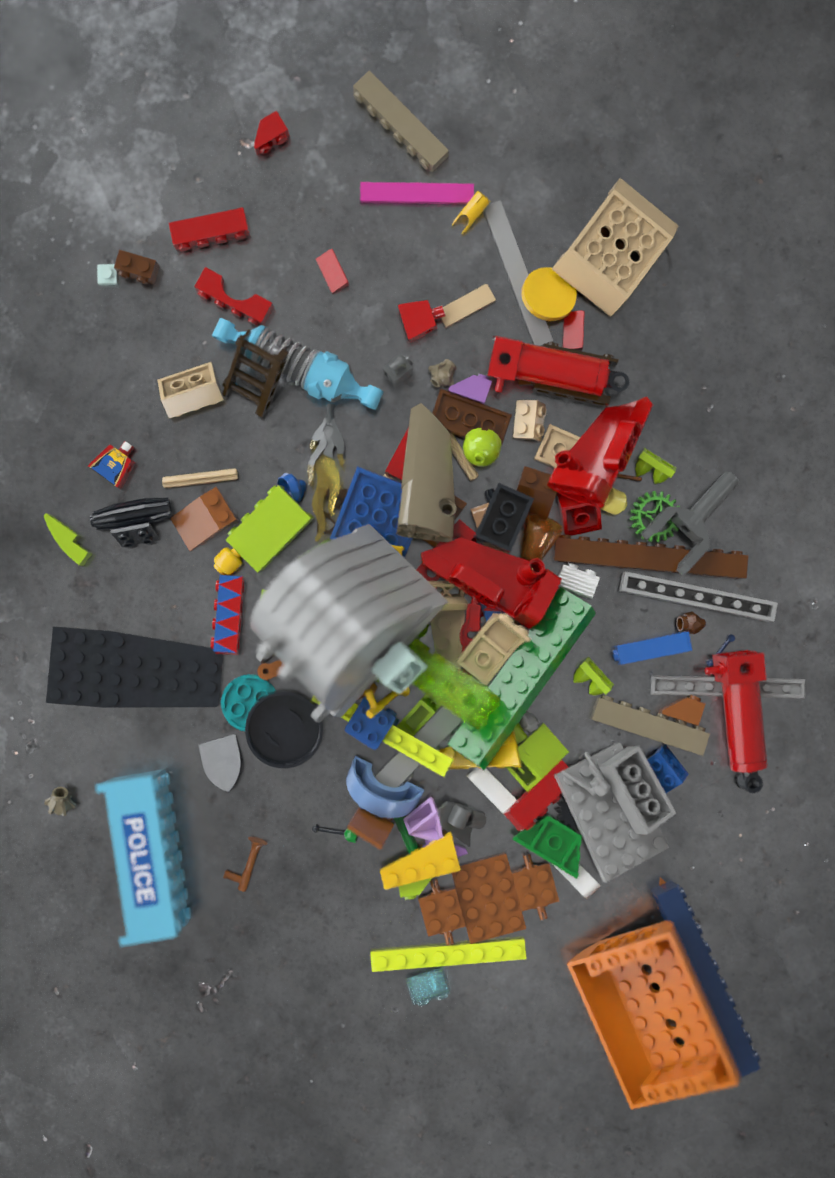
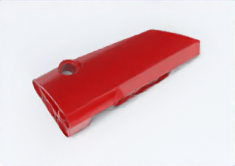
[421,537,562,629]

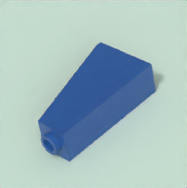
[612,631,693,665]

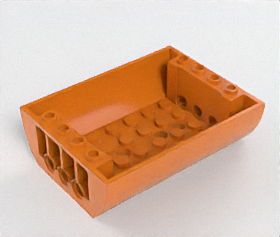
[567,921,741,1110]

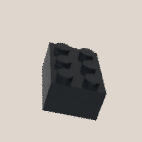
[474,483,534,553]

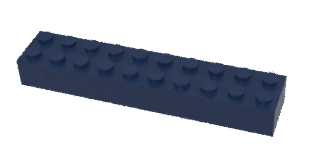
[651,880,761,1078]

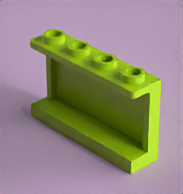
[226,485,314,573]

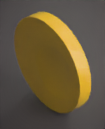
[521,267,577,321]

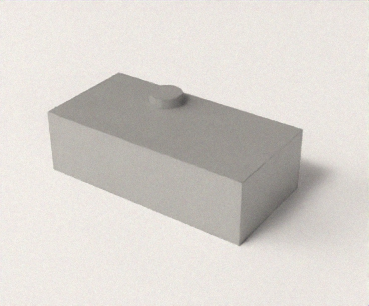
[599,746,677,834]

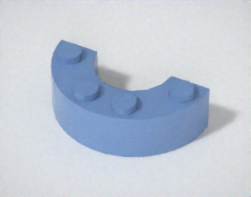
[346,756,425,818]

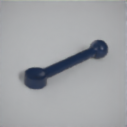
[707,634,735,667]

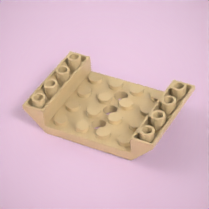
[552,178,678,317]

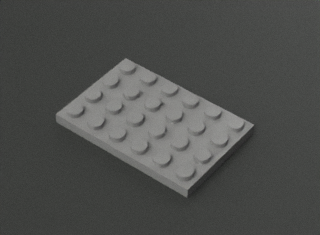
[554,742,669,882]

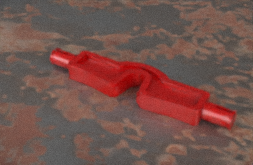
[460,597,482,678]

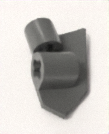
[437,801,486,847]

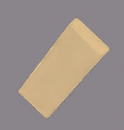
[440,284,496,328]

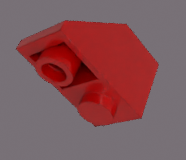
[254,110,290,155]

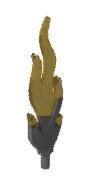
[307,404,345,542]

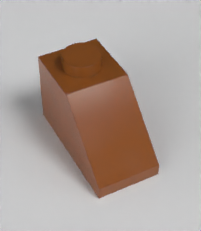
[659,695,705,726]

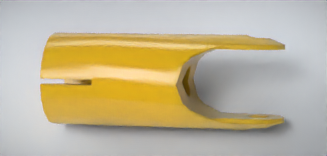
[452,191,491,234]

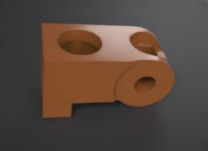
[257,660,284,680]

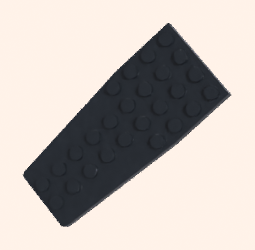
[46,626,224,708]

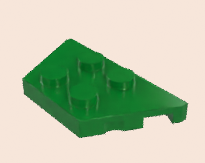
[512,815,582,879]

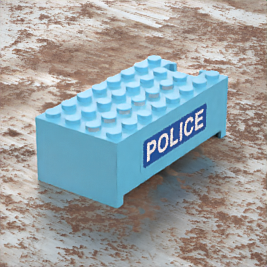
[96,769,191,946]

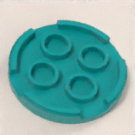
[221,674,276,732]

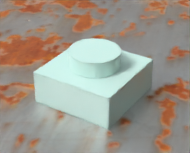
[97,264,118,285]

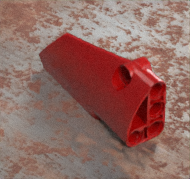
[547,397,653,508]

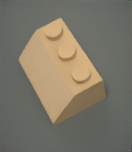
[158,362,223,418]

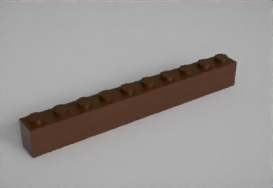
[553,535,749,579]

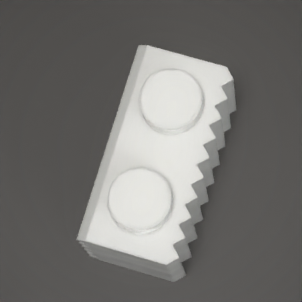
[558,563,600,600]

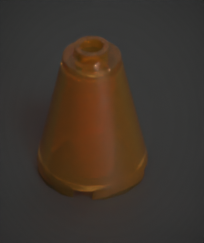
[520,514,562,569]

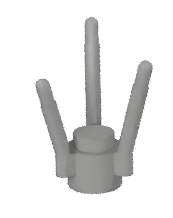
[562,752,611,796]

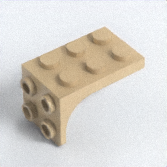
[455,613,531,686]

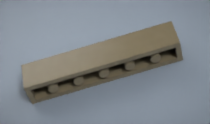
[353,70,449,172]
[590,695,710,756]

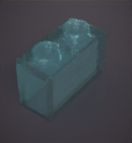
[406,967,450,1006]

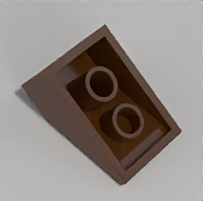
[516,466,557,534]

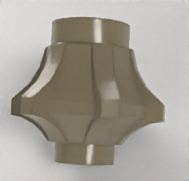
[428,359,457,388]
[45,787,76,816]

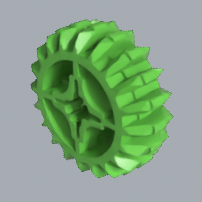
[630,491,680,543]

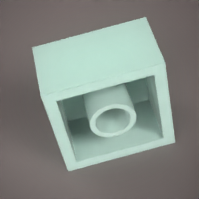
[371,641,428,694]

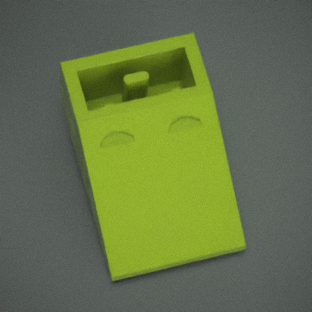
[506,723,569,792]

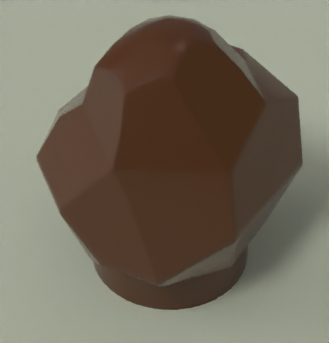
[676,611,706,634]

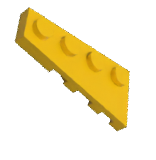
[440,730,522,769]

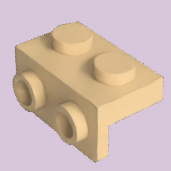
[513,400,546,441]

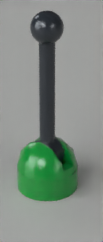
[312,825,358,843]

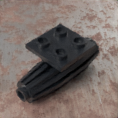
[90,497,173,548]

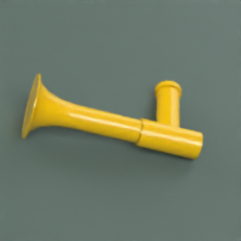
[364,687,410,718]

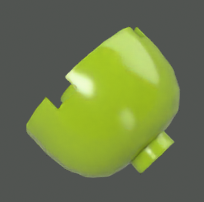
[463,428,502,467]

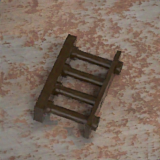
[222,329,289,417]
[533,342,619,407]

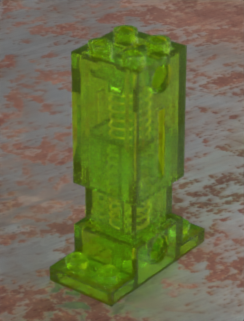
[375,624,501,731]

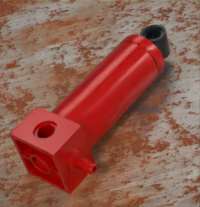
[488,335,629,396]
[705,650,768,793]

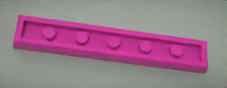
[360,182,474,204]

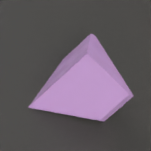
[403,797,443,841]

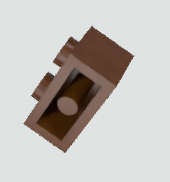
[114,250,160,284]

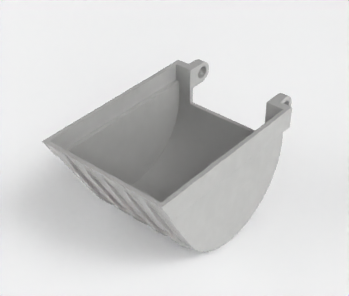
[250,524,448,723]

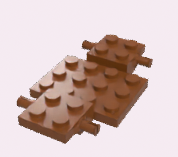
[418,853,559,945]

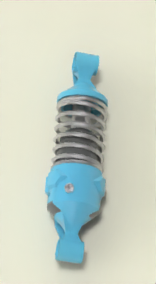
[212,318,384,410]

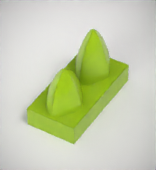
[636,447,676,484]
[573,656,614,695]

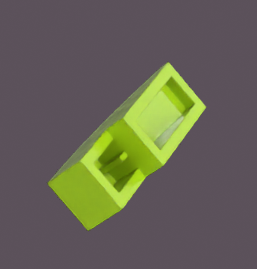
[44,513,92,566]
[397,680,452,736]

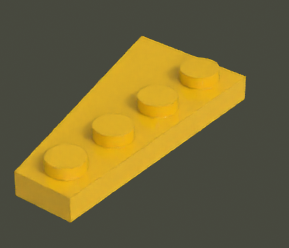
[380,832,461,890]

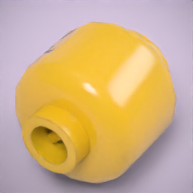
[214,547,242,575]

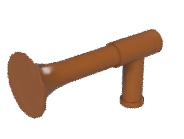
[223,837,267,892]

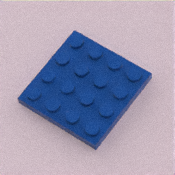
[330,466,412,558]

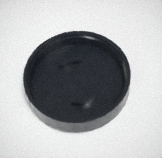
[245,689,323,769]

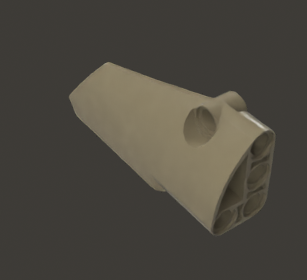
[397,403,456,542]

